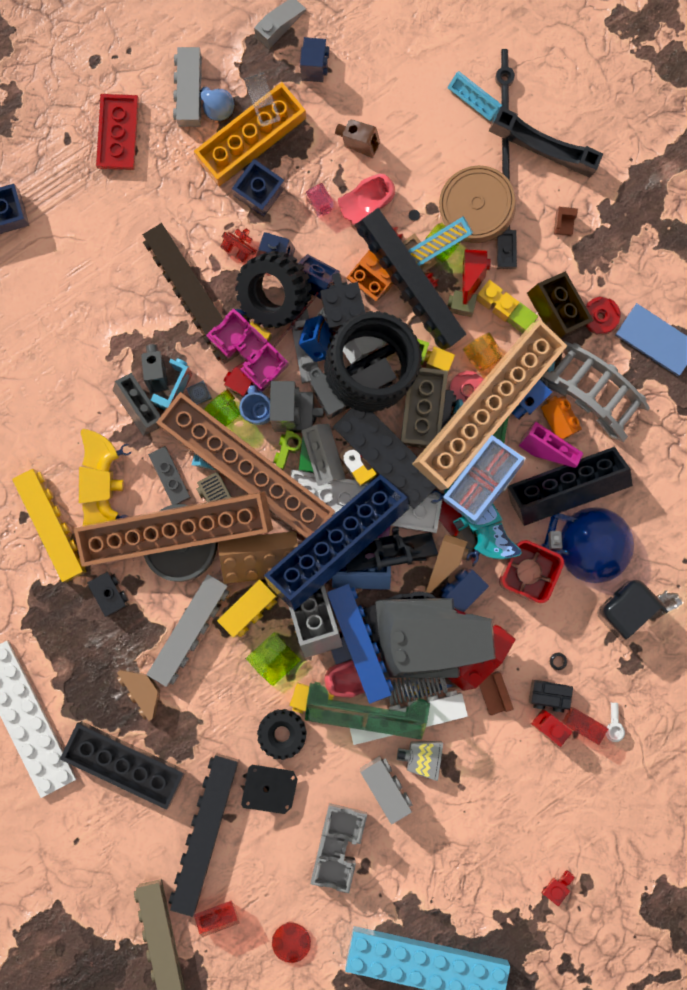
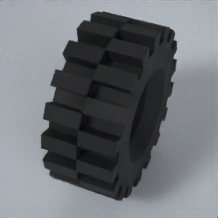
[257,709,307,760]

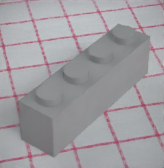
[173,47,202,127]

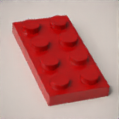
[96,94,139,170]

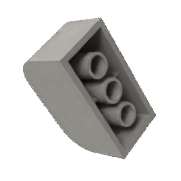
[288,585,343,658]

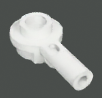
[605,703,625,742]

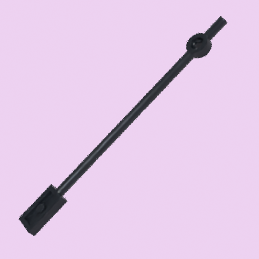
[495,49,517,269]

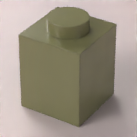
[447,290,477,317]

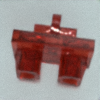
[220,228,257,262]

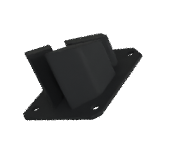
[240,764,298,814]

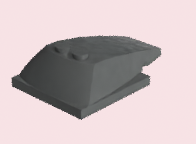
[376,598,496,678]

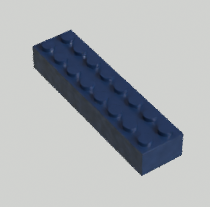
[264,474,409,611]

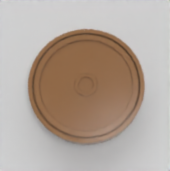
[439,165,516,243]

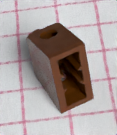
[335,119,380,158]

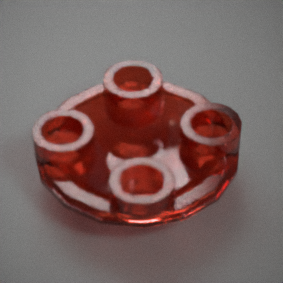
[272,921,311,963]

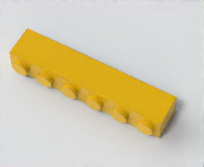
[12,469,87,583]

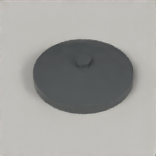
[144,504,218,582]

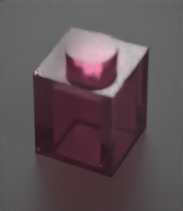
[306,183,333,216]

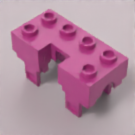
[206,308,289,392]

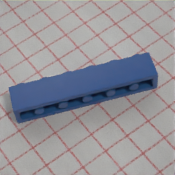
[327,584,394,704]

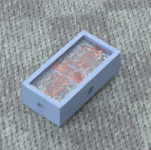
[443,435,524,525]

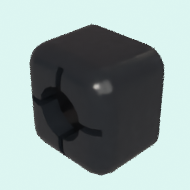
[597,580,669,640]

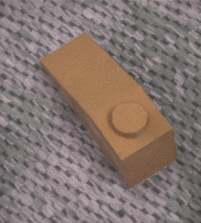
[426,534,469,593]

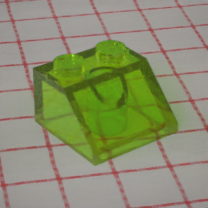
[245,632,301,686]

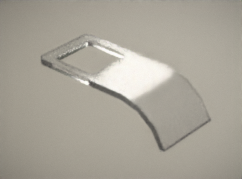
[244,72,280,127]

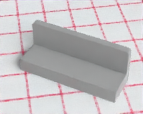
[302,424,345,486]

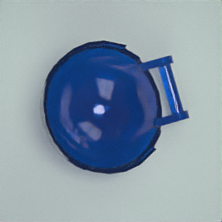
[541,507,634,583]

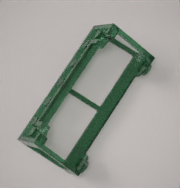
[305,681,430,740]

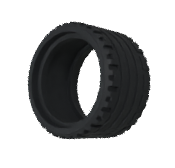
[324,311,422,412]

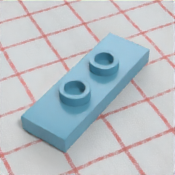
[447,71,502,122]

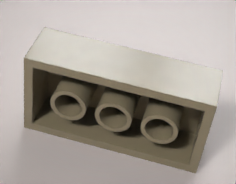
[401,368,448,448]

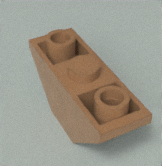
[117,669,160,721]

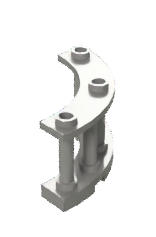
[540,341,650,442]

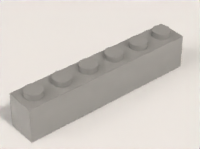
[146,574,230,687]

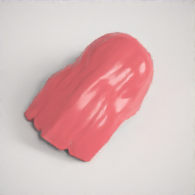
[338,174,395,225]
[324,657,381,698]

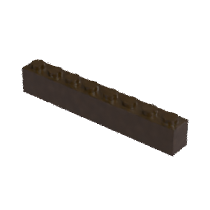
[142,223,240,364]

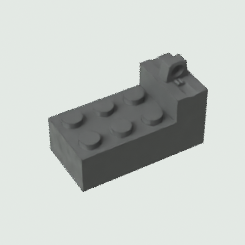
[309,357,397,419]
[270,381,324,433]

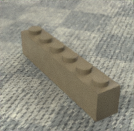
[134,879,185,990]

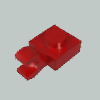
[542,870,575,907]

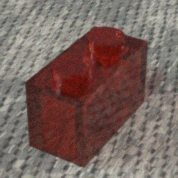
[561,707,609,745]
[194,900,240,937]

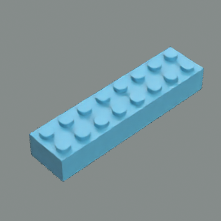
[345,926,510,990]

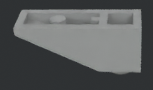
[254,0,306,49]

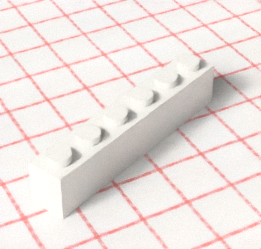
[348,690,468,745]

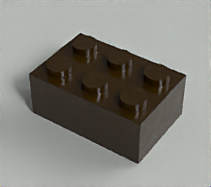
[527,271,594,339]

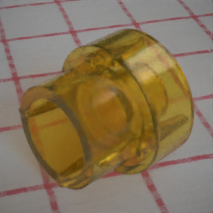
[463,332,502,371]

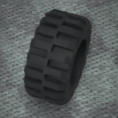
[235,251,312,328]

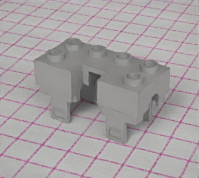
[310,803,367,893]

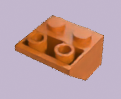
[346,250,394,302]

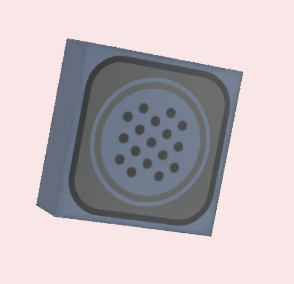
[186,380,212,405]

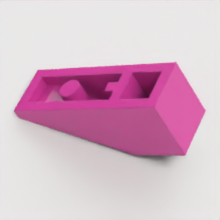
[519,421,583,468]

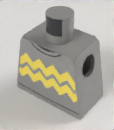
[397,741,443,781]

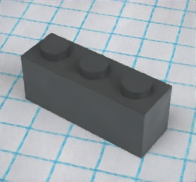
[113,373,161,436]

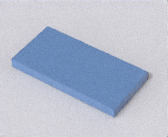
[615,303,687,377]

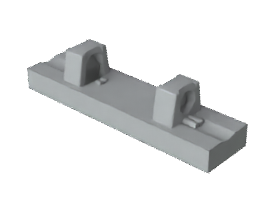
[291,309,318,384]

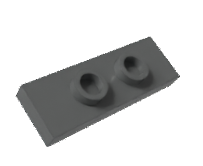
[148,446,191,505]

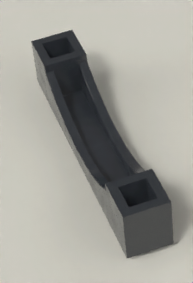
[489,106,603,178]

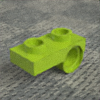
[273,430,302,471]

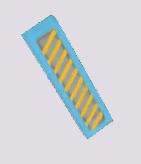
[408,216,473,266]

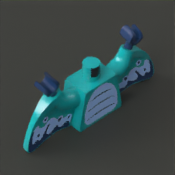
[430,465,521,566]

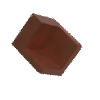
[554,206,578,236]

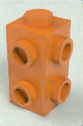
[541,396,582,439]

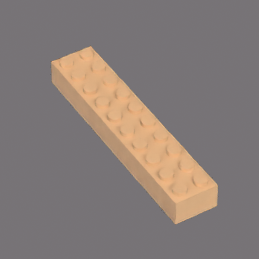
[412,319,567,491]

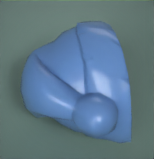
[201,86,234,121]
[239,386,270,425]

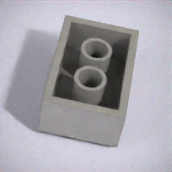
[360,756,413,825]

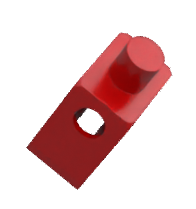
[531,709,573,748]

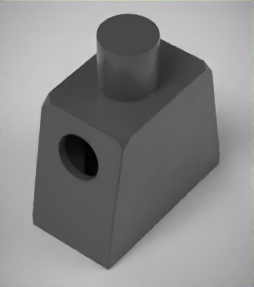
[141,344,169,393]

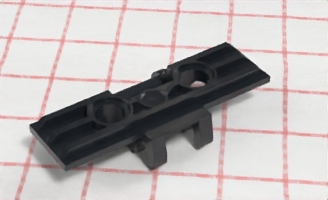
[345,527,438,573]

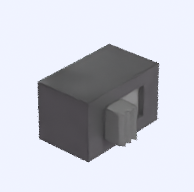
[548,531,562,551]

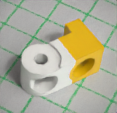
[344,450,377,487]

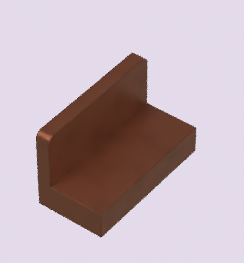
[479,671,514,716]

